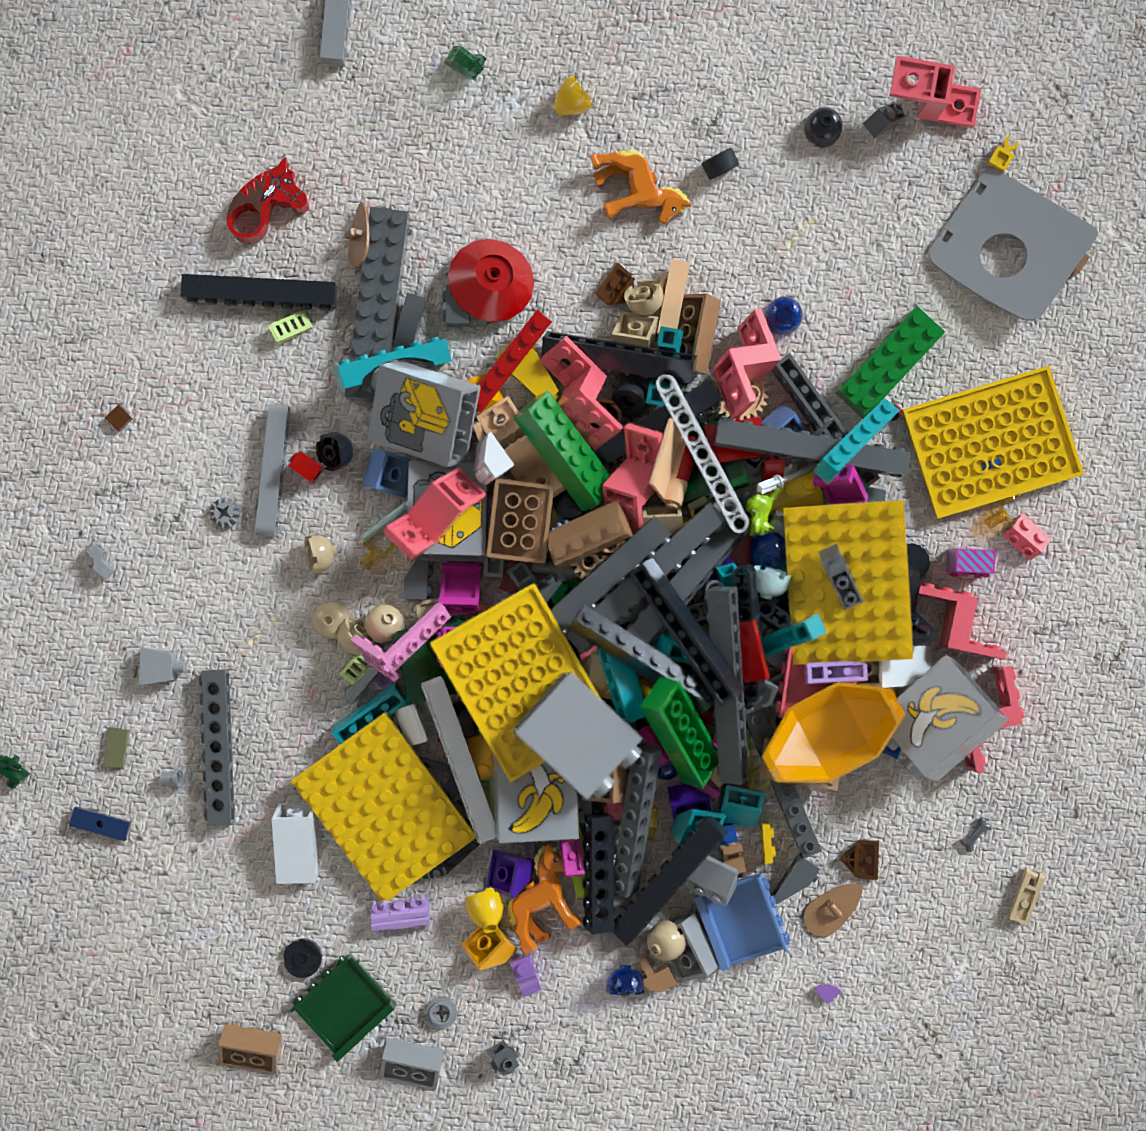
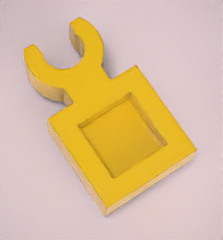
[987,136,1019,173]

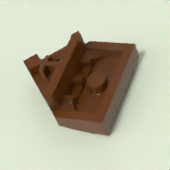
[593,262,635,305]
[839,839,879,880]

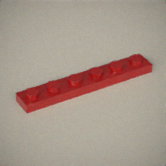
[476,310,552,413]

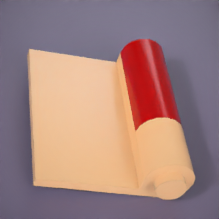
[650,418,698,509]

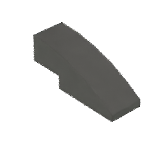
[392,293,427,351]

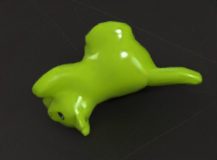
[746,487,783,536]

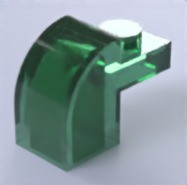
[444,45,487,80]

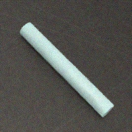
[361,500,408,541]

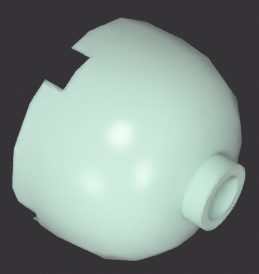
[754,565,792,599]

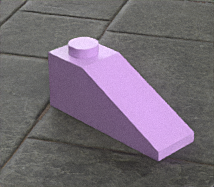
[803,661,868,685]

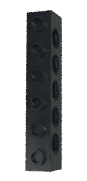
[582,812,614,935]

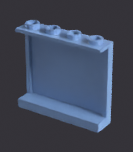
[694,872,791,971]

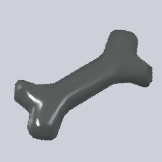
[960,817,992,852]

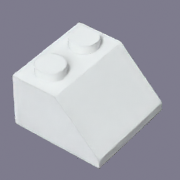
[473,433,514,486]
[393,703,431,746]

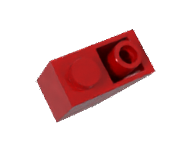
[288,451,325,483]
[760,456,785,482]

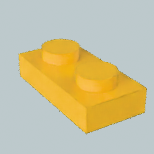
[760,822,776,864]

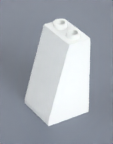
[856,645,932,688]
[272,803,318,885]

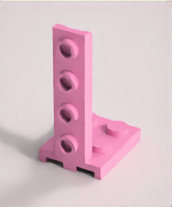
[351,603,451,682]

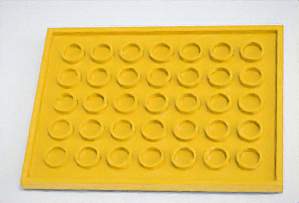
[902,366,1085,519]
[783,500,914,665]
[430,583,600,783]
[291,712,477,903]

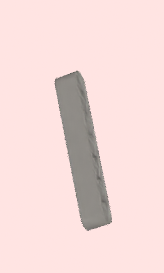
[255,404,290,537]

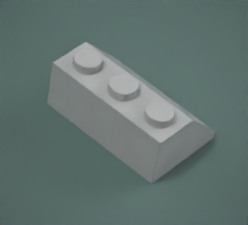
[681,856,738,907]
[670,913,719,982]
[380,1038,444,1090]

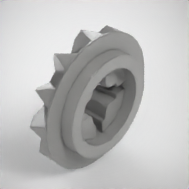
[209,497,240,528]
[426,996,457,1029]

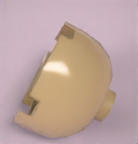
[624,279,664,316]
[304,535,337,574]
[312,601,351,639]
[364,604,404,644]
[337,617,375,654]
[646,920,686,961]

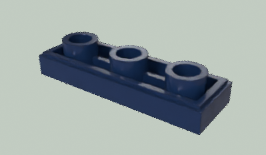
[69,806,132,841]

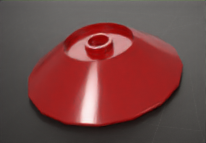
[448,239,534,322]

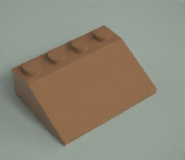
[485,479,554,564]

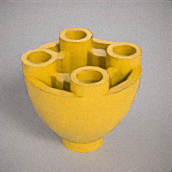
[552,75,594,117]
[465,888,503,933]

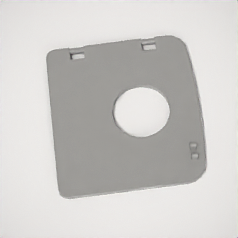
[929,167,1098,321]

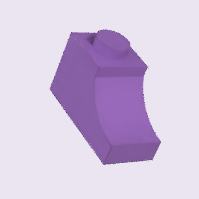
[511,953,541,996]

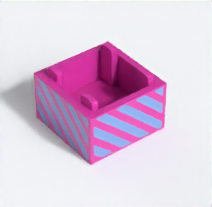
[946,548,996,578]

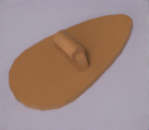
[344,201,369,268]
[803,883,863,937]

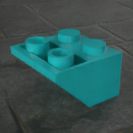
[719,783,765,828]

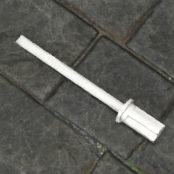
[757,464,818,495]

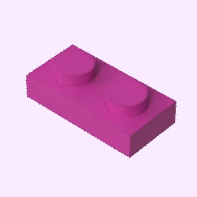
[559,836,585,877]

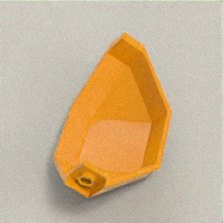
[762,682,906,783]

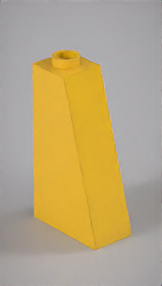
[495,336,559,401]

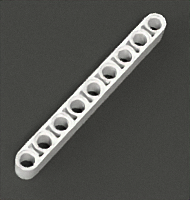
[656,375,749,533]
[422,676,496,845]

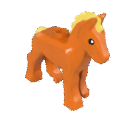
[590,149,691,224]
[507,841,583,955]

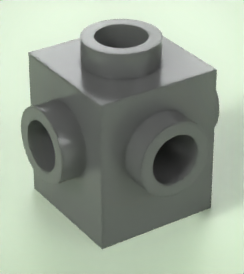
[487,1040,520,1077]

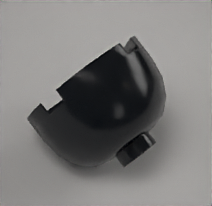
[804,107,843,148]
[316,432,353,472]

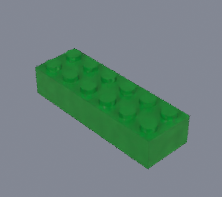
[835,306,945,419]
[513,390,611,511]
[640,677,719,789]

